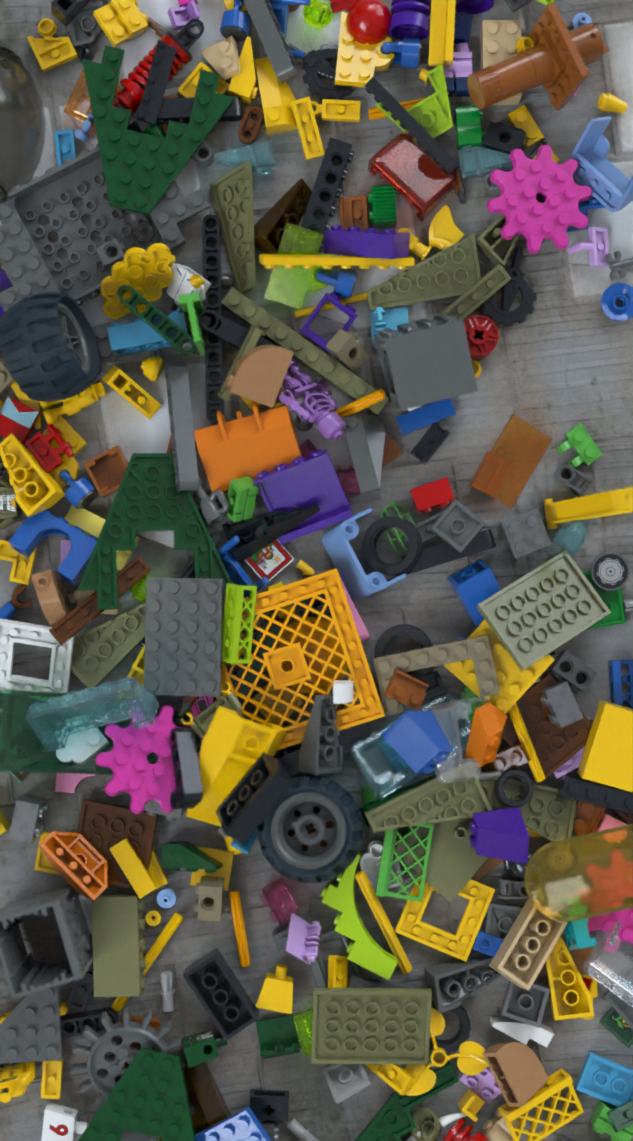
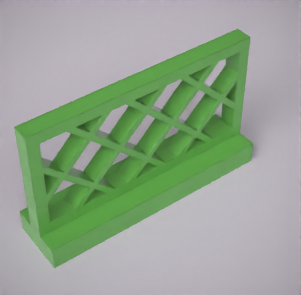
[178,292,205,356]
[375,823,434,902]

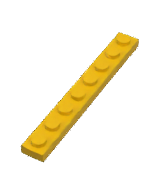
[259,254,415,269]

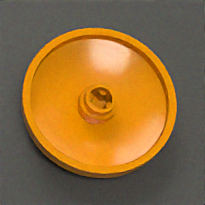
[275,617,348,694]

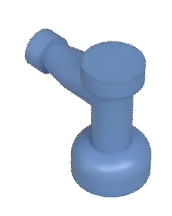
[74,111,94,142]

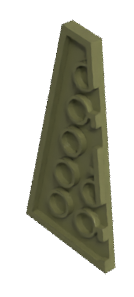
[366,233,481,311]

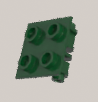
[255,1014,300,1059]

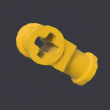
[397,228,432,262]

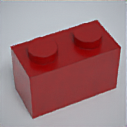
[409,477,454,514]

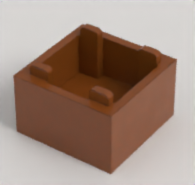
[83,445,129,499]

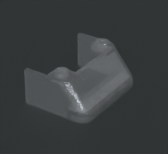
[429,696,501,784]
[583,921,633,1007]

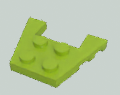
[376,64,453,147]

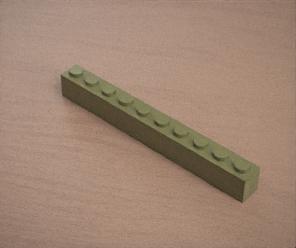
[221,287,389,416]

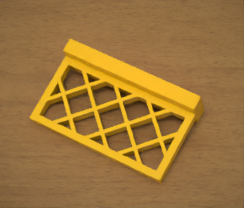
[497,1068,584,1141]

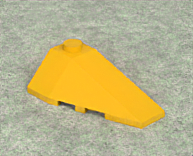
[254,57,297,135]
[0,433,65,517]

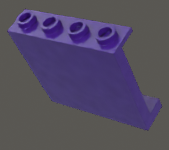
[254,449,353,544]

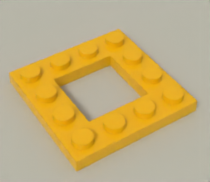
[394,873,495,962]

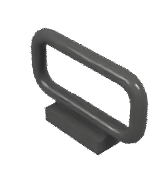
[309,929,363,988]

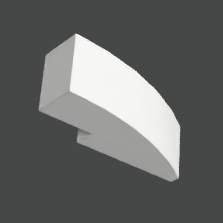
[490,1016,554,1048]

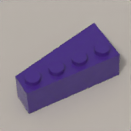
[323,225,410,259]

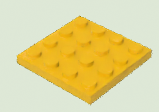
[443,619,555,714]

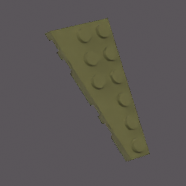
[210,161,256,294]
[71,602,146,691]
[364,761,493,832]
[474,771,577,851]

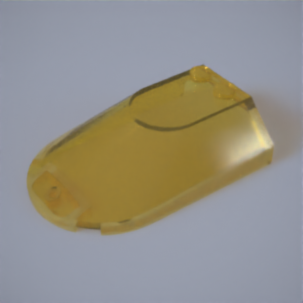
[524,824,633,922]

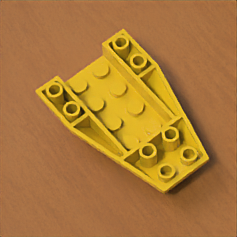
[186,706,287,827]

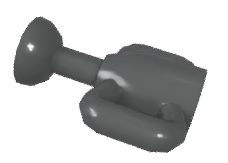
[196,477,230,528]

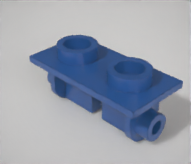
[473,931,504,957]

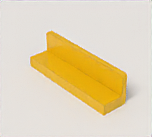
[428,0,456,67]

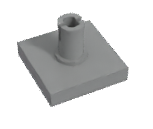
[323,1064,371,1104]

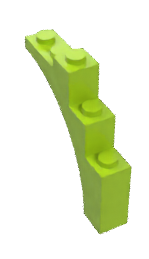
[321,852,398,980]

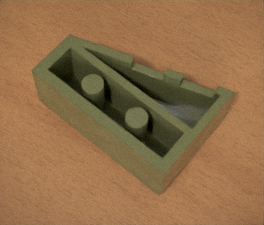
[476,214,520,267]

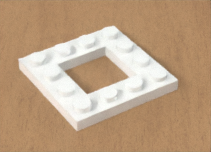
[0,618,74,704]

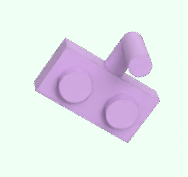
[567,227,609,268]

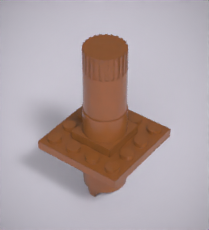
[467,2,610,111]

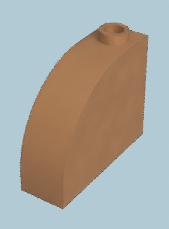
[225,345,294,408]
[31,570,71,627]
[483,1042,549,1107]

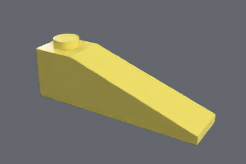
[65,505,141,570]

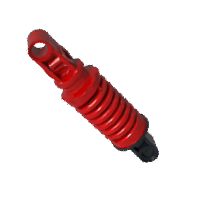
[94,19,204,134]

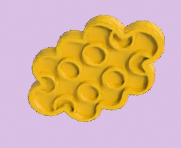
[100,243,173,319]

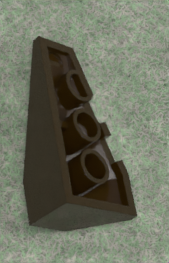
[254,179,312,254]
[184,1060,231,1134]

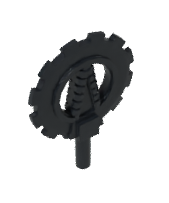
[288,43,353,100]
[481,246,537,327]

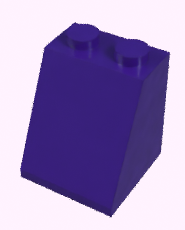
[469,807,529,863]

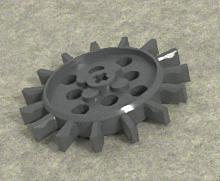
[71,1007,185,1108]

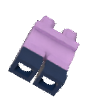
[435,43,472,97]

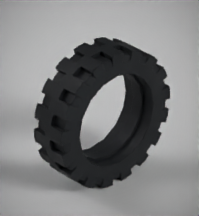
[429,1000,471,1053]

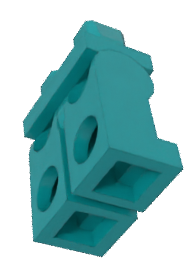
[559,896,597,951]

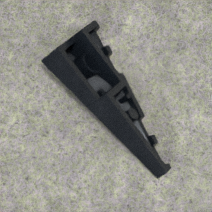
[222,502,320,563]

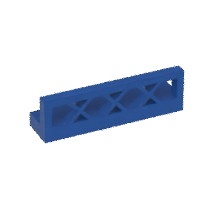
[608,659,633,709]

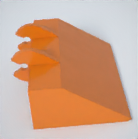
[194,401,302,492]

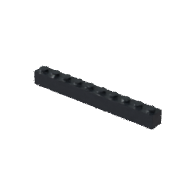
[365,77,458,173]

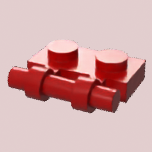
[25,424,75,474]

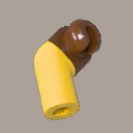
[296,559,315,579]

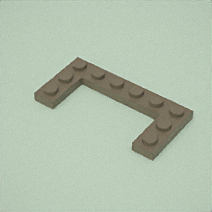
[373,635,500,716]

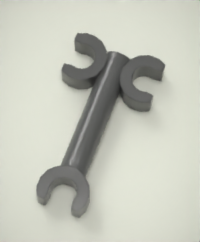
[605,251,633,281]

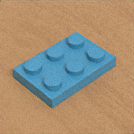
[575,1051,633,1107]

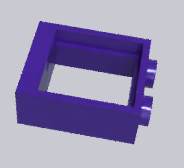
[299,292,358,354]

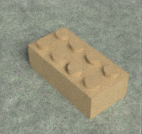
[480,20,522,105]
[489,899,568,991]

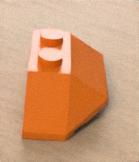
[463,702,507,768]
[38,831,108,901]

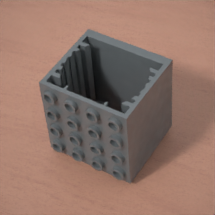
[371,314,478,411]
[0,884,93,999]

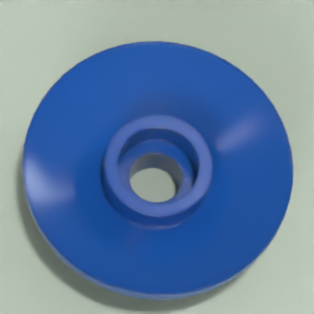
[601,283,633,322]

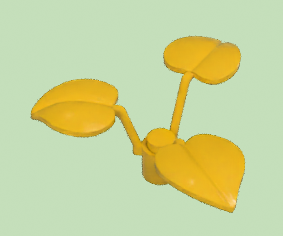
[404,1007,489,1096]

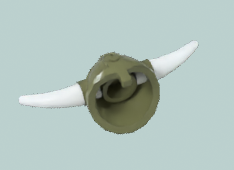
[406,1107,467,1141]

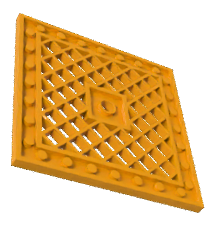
[216,568,385,750]

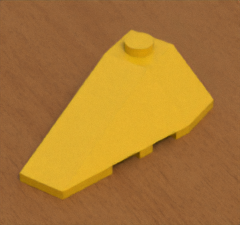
[545,937,594,1020]

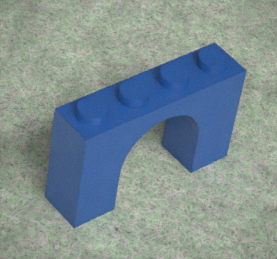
[9,509,98,587]

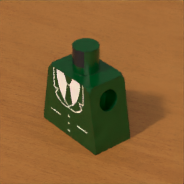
[182,1030,228,1068]

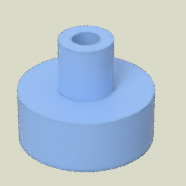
[571,13,592,30]
[157,888,177,908]

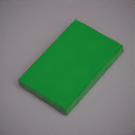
[582,571,626,629]

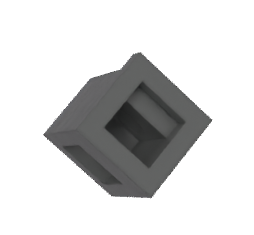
[272,923,289,951]

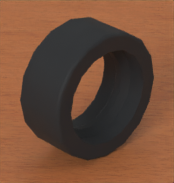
[494,770,534,807]

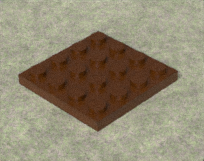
[502,674,592,783]
[77,799,159,889]

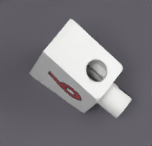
[41,1102,88,1141]

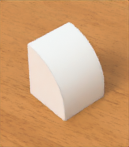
[333,680,354,704]

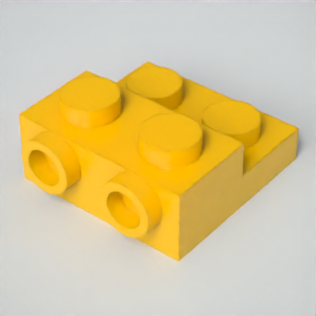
[93,0,148,47]

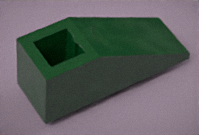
[162,841,223,873]

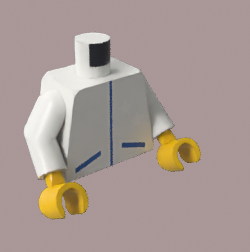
[167,255,211,313]

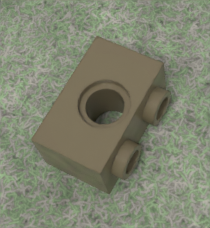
[325,329,370,375]
[195,876,225,922]

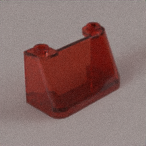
[368,133,455,222]

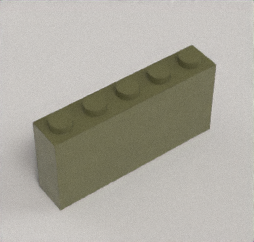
[91,894,147,997]

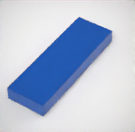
[396,398,456,436]

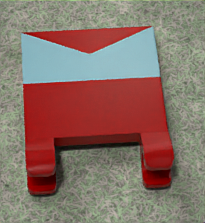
[0,396,40,445]

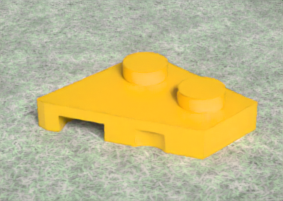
[27,36,78,73]

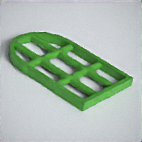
[380,503,416,556]

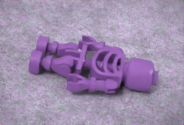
[278,356,346,440]

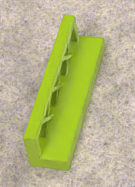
[222,583,257,664]

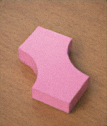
[55,756,97,793]

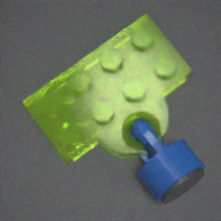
[264,222,358,310]

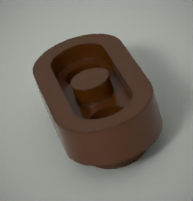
[238,106,264,145]

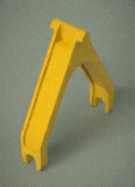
[543,487,633,530]

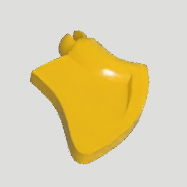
[428,206,464,250]

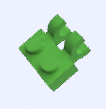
[556,424,603,468]

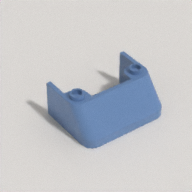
[569,116,633,212]
[322,508,406,600]

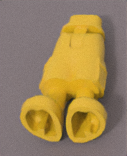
[39,381,106,425]

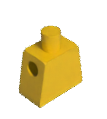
[256,964,293,1014]

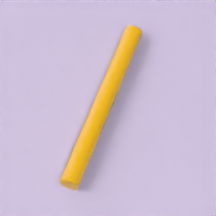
[294,292,367,318]

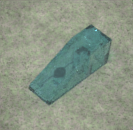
[214,141,276,174]
[458,145,513,178]

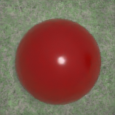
[346,0,391,45]

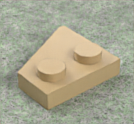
[200,36,241,80]

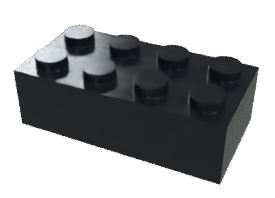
[216,752,292,843]
[183,948,259,1041]

